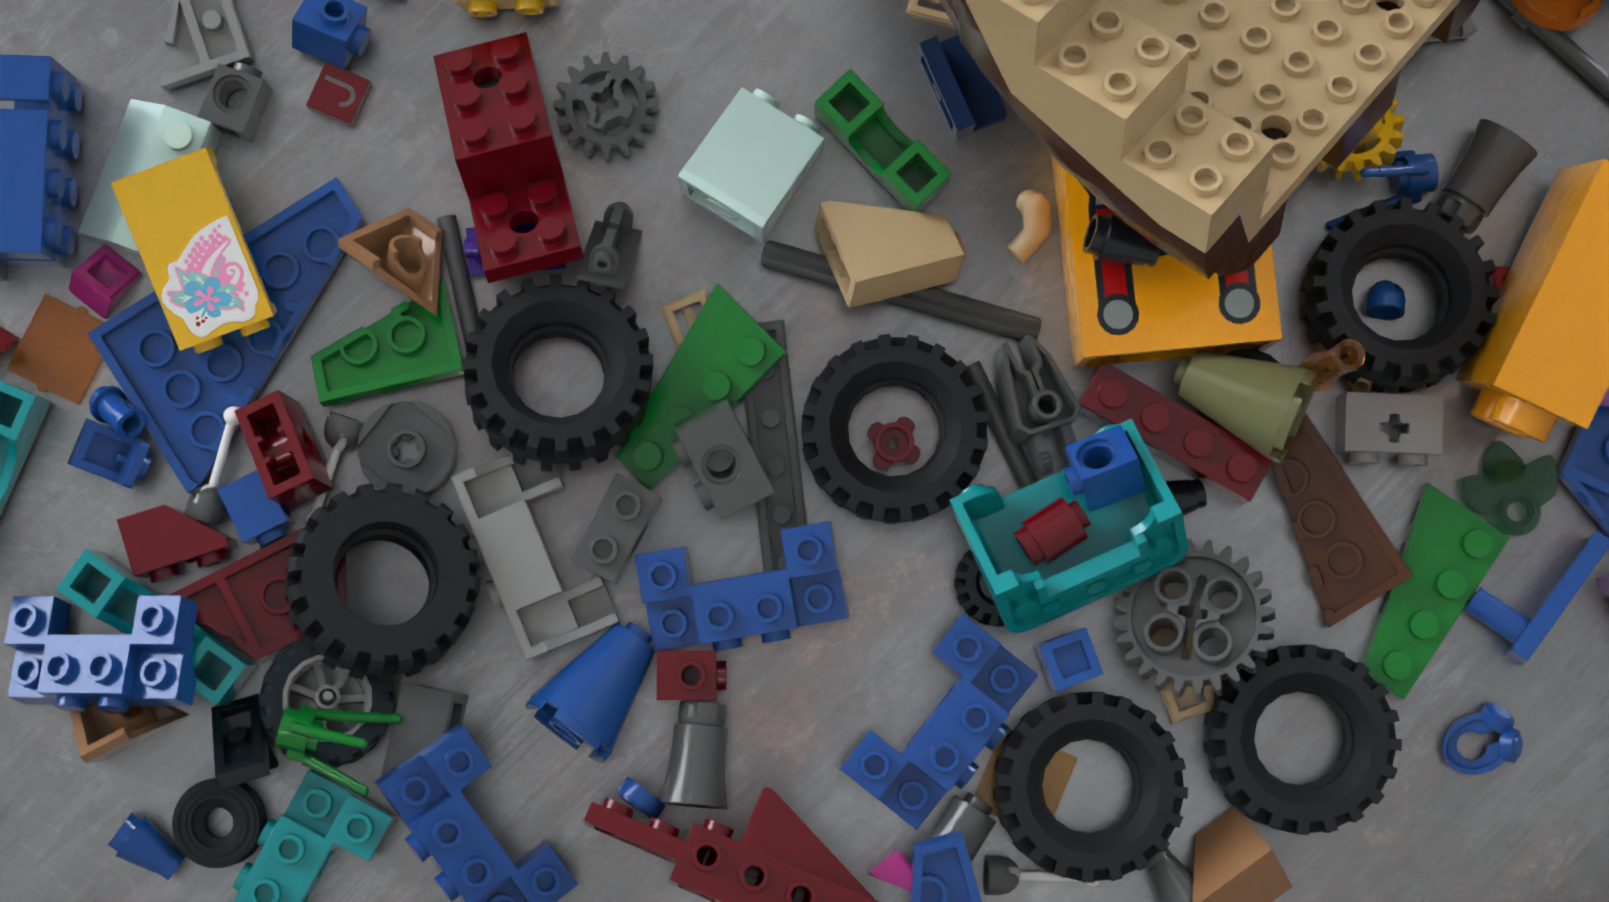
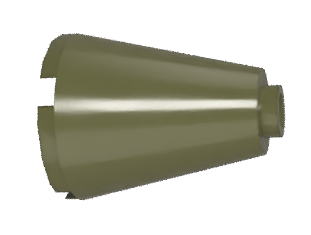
[1173,350,1319,463]

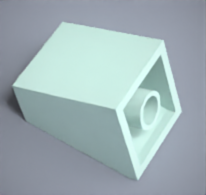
[678,87,825,244]

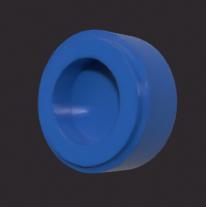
[617,776,666,820]

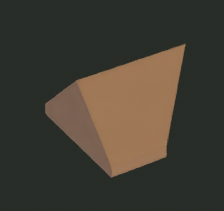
[338,208,443,317]
[70,705,190,763]
[1192,806,1292,902]

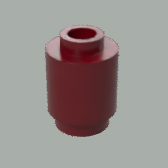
[1013,497,1091,566]

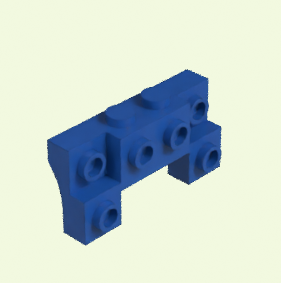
[634,521,850,652]
[4,595,198,713]
[839,613,1038,830]
[374,724,578,902]

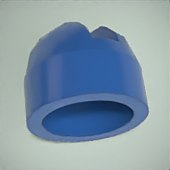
[1365,280,1406,320]

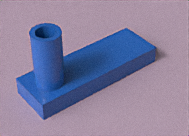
[1464,530,1609,666]

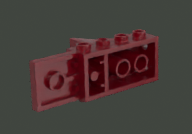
[584,786,879,902]

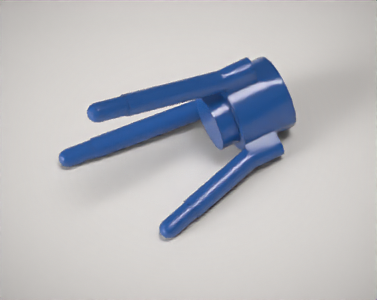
[1326,150,1439,230]

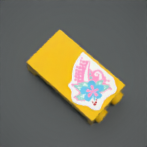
[111,145,277,354]

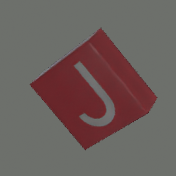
[306,62,372,127]

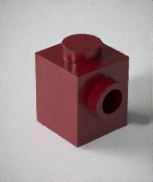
[657,651,727,700]

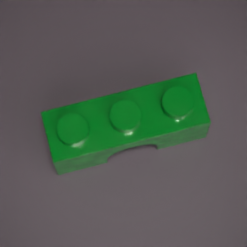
[814,68,952,212]

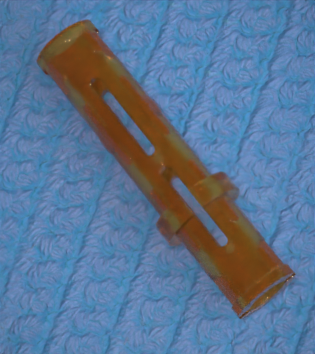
[1298,339,1365,392]

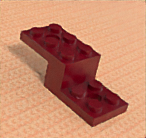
[433,32,584,283]

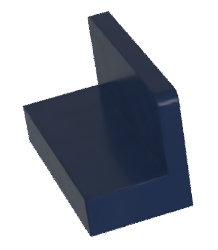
[917,35,1007,141]

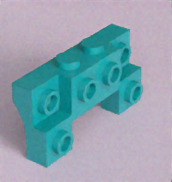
[233,769,396,902]

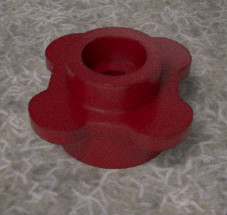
[867,417,921,470]

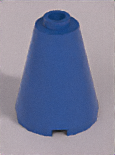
[525,622,655,763]

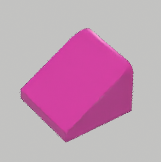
[69,244,142,319]
[867,849,912,891]

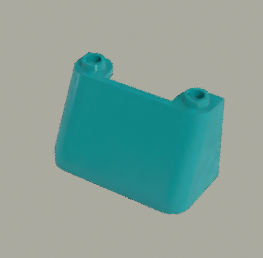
[949,419,1188,633]

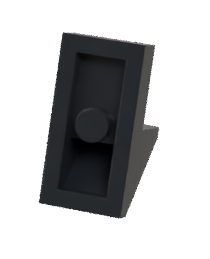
[211,693,279,789]

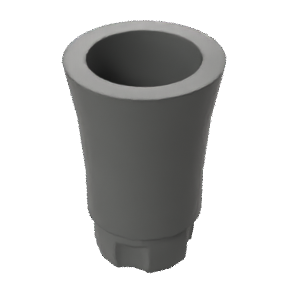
[1435,119,1538,234]
[659,700,728,809]

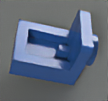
[67,418,152,489]

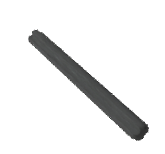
[761,240,1042,341]

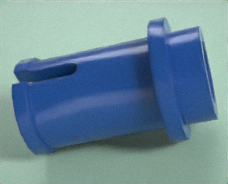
[89,386,146,439]

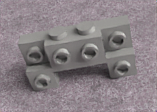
[451,453,621,660]

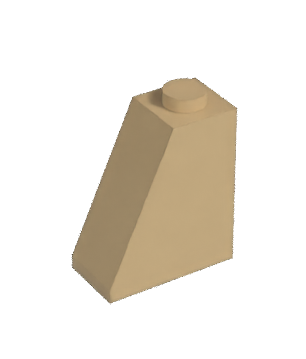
[814,201,966,309]

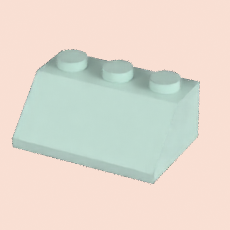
[78,99,223,257]

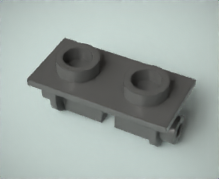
[575,202,642,289]

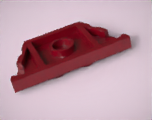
[170,527,346,663]

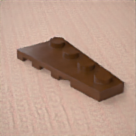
[1272,413,1413,628]

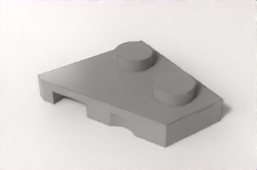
[159,0,253,91]

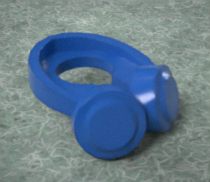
[1442,702,1523,775]

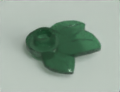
[1462,441,1558,537]

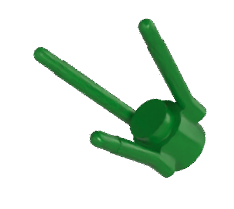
[275,705,403,795]

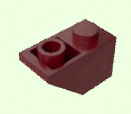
[117,505,238,584]

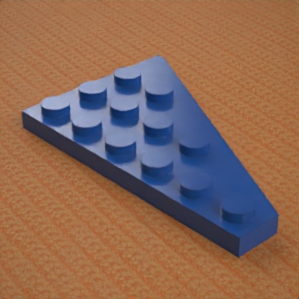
[87,177,365,494]

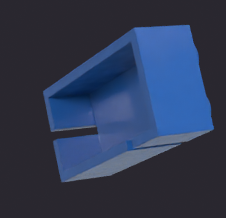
[0,55,82,268]

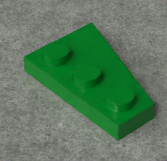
[310,278,464,407]

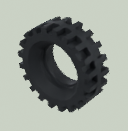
[1300,197,1500,394]
[463,274,653,472]
[801,334,989,524]
[1203,644,1402,835]
[993,691,1188,883]

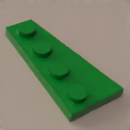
[615,283,788,491]
[1362,483,1510,700]

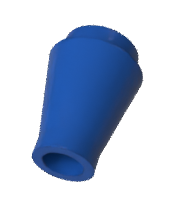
[108,812,186,880]

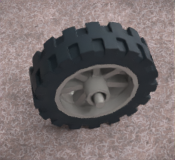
[260,638,394,768]

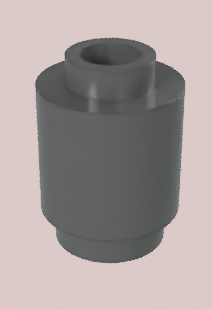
[930,792,997,861]

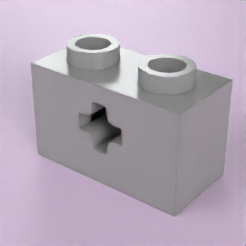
[1335,392,1444,466]

